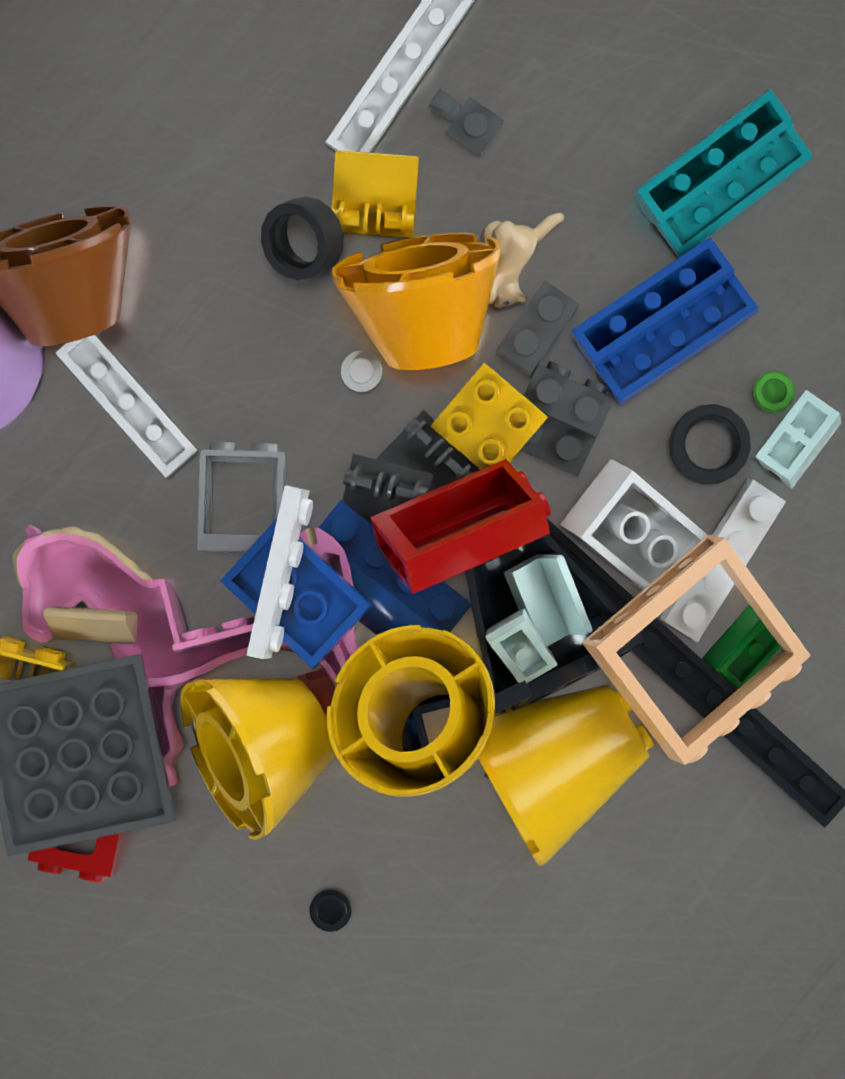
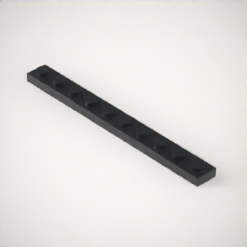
[547,518,845,828]

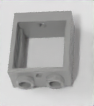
[197,442,286,553]

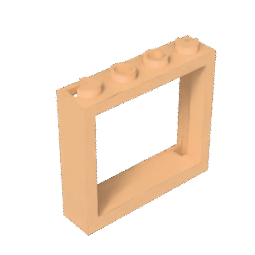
[582,535,811,765]

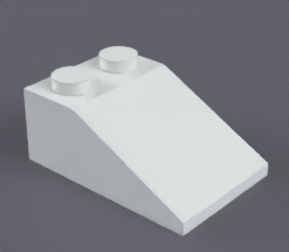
[560,459,707,591]

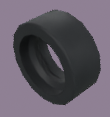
[261,196,344,281]
[669,404,751,485]

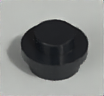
[309,889,351,932]

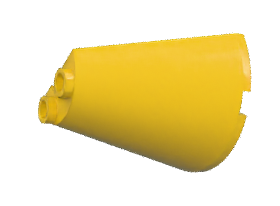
[478,684,654,867]

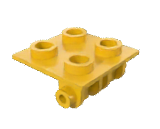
[331,150,419,238]
[430,362,548,470]
[0,636,75,681]

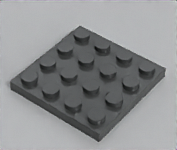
[0,654,176,856]

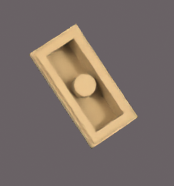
[43,606,138,644]

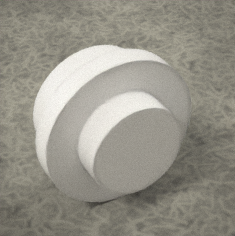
[341,350,383,392]

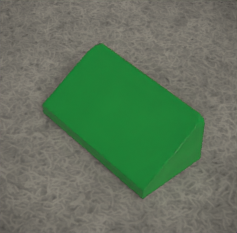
[702,604,795,691]

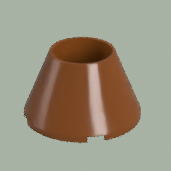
[0,206,131,346]

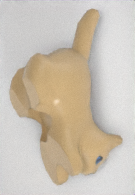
[479,212,565,309]

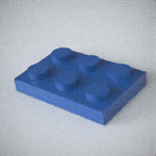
[220,519,373,669]

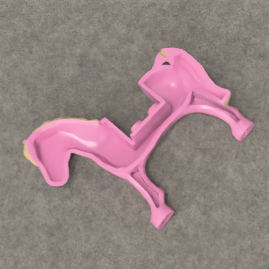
[12,525,359,787]

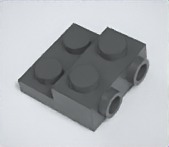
[520,361,614,477]

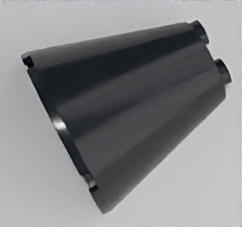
[465,535,645,716]

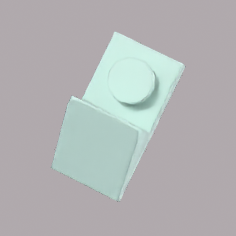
[485,608,558,683]

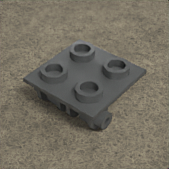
[376,410,480,491]
[342,454,434,549]

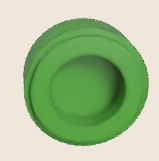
[752,371,795,413]

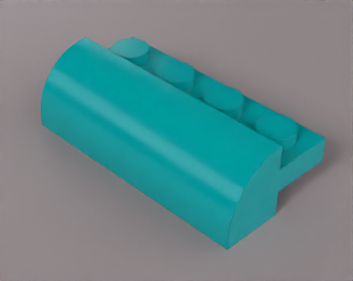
[633,89,813,257]

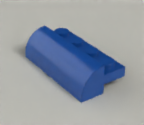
[571,237,759,405]
[319,500,471,636]

